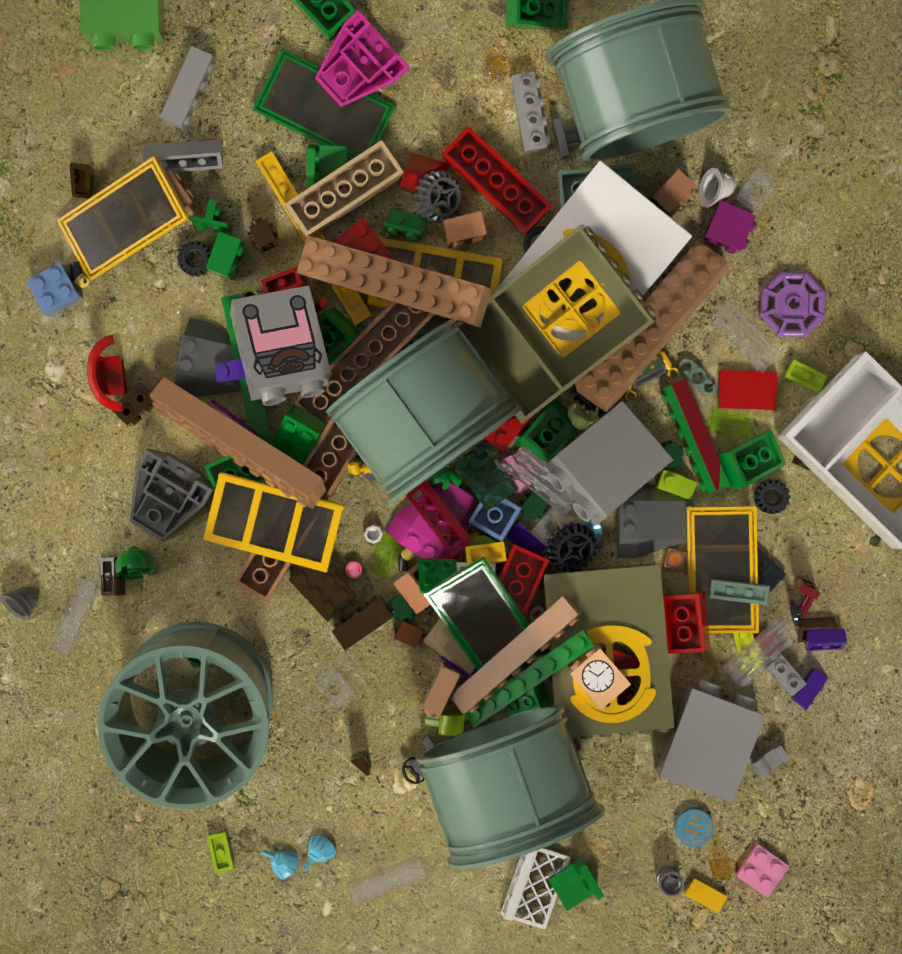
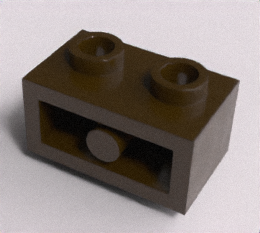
[247,218,279,253]
[112,382,155,426]

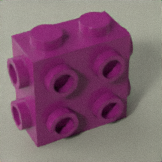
[703,200,757,254]

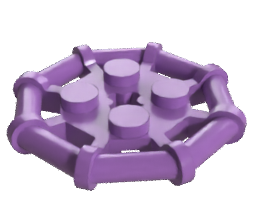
[759,270,827,339]

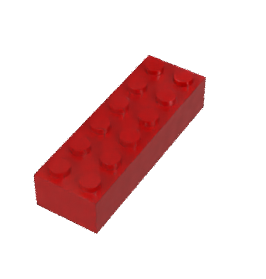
[441,126,552,237]

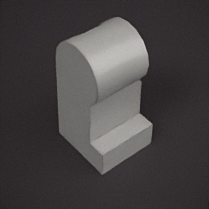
[750,743,791,777]

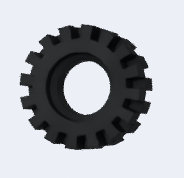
[177,241,211,277]
[753,480,791,514]

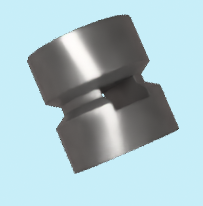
[656,866,684,897]

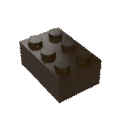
[288,552,357,622]
[332,595,393,650]

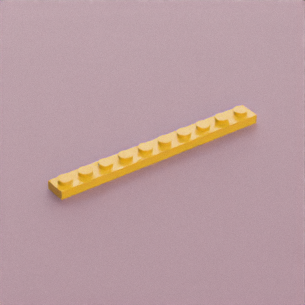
[256,151,372,326]

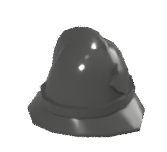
[0,586,40,620]

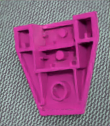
[315,10,410,107]
[386,482,475,562]

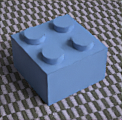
[26,262,83,317]
[468,489,521,542]

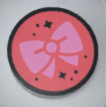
[344,560,363,580]

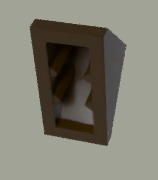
[69,163,95,199]

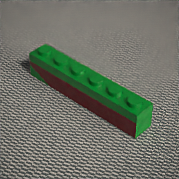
[661,379,730,494]

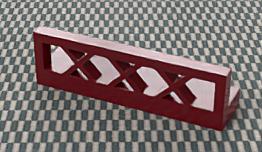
[406,480,473,557]

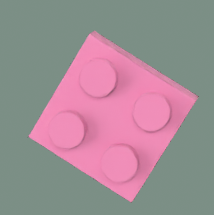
[735,843,790,898]

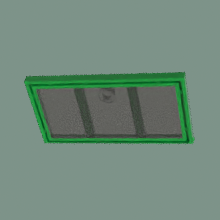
[252,48,396,160]
[424,557,549,677]

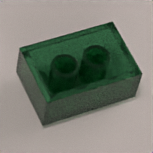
[453,441,519,511]

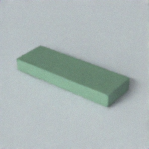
[710,579,770,605]

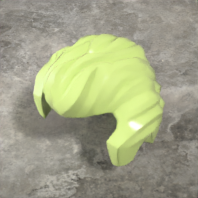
[568,403,599,430]

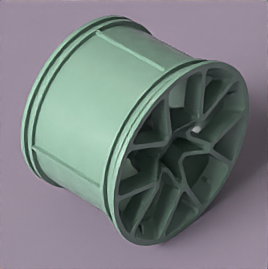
[546,0,732,162]
[326,319,524,506]
[98,622,273,809]
[417,705,605,869]

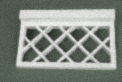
[501,848,571,929]

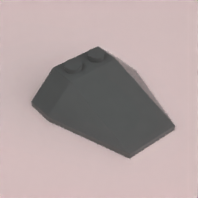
[175,318,241,397]
[130,448,214,541]
[617,484,694,558]

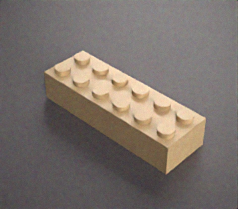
[285,140,404,239]

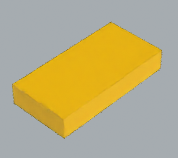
[684,877,728,914]

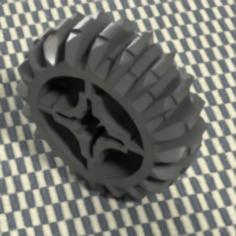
[414,170,464,223]

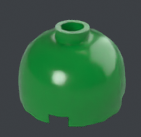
[115,546,155,580]

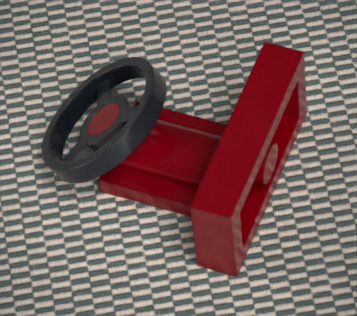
[789,576,820,626]

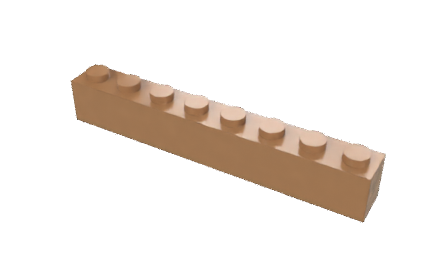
[450,595,582,714]

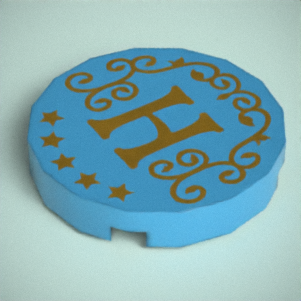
[675,808,713,847]

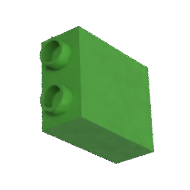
[80,0,165,51]

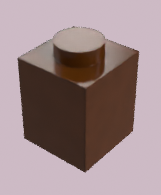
[394,620,425,648]

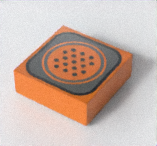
[663,548,687,571]

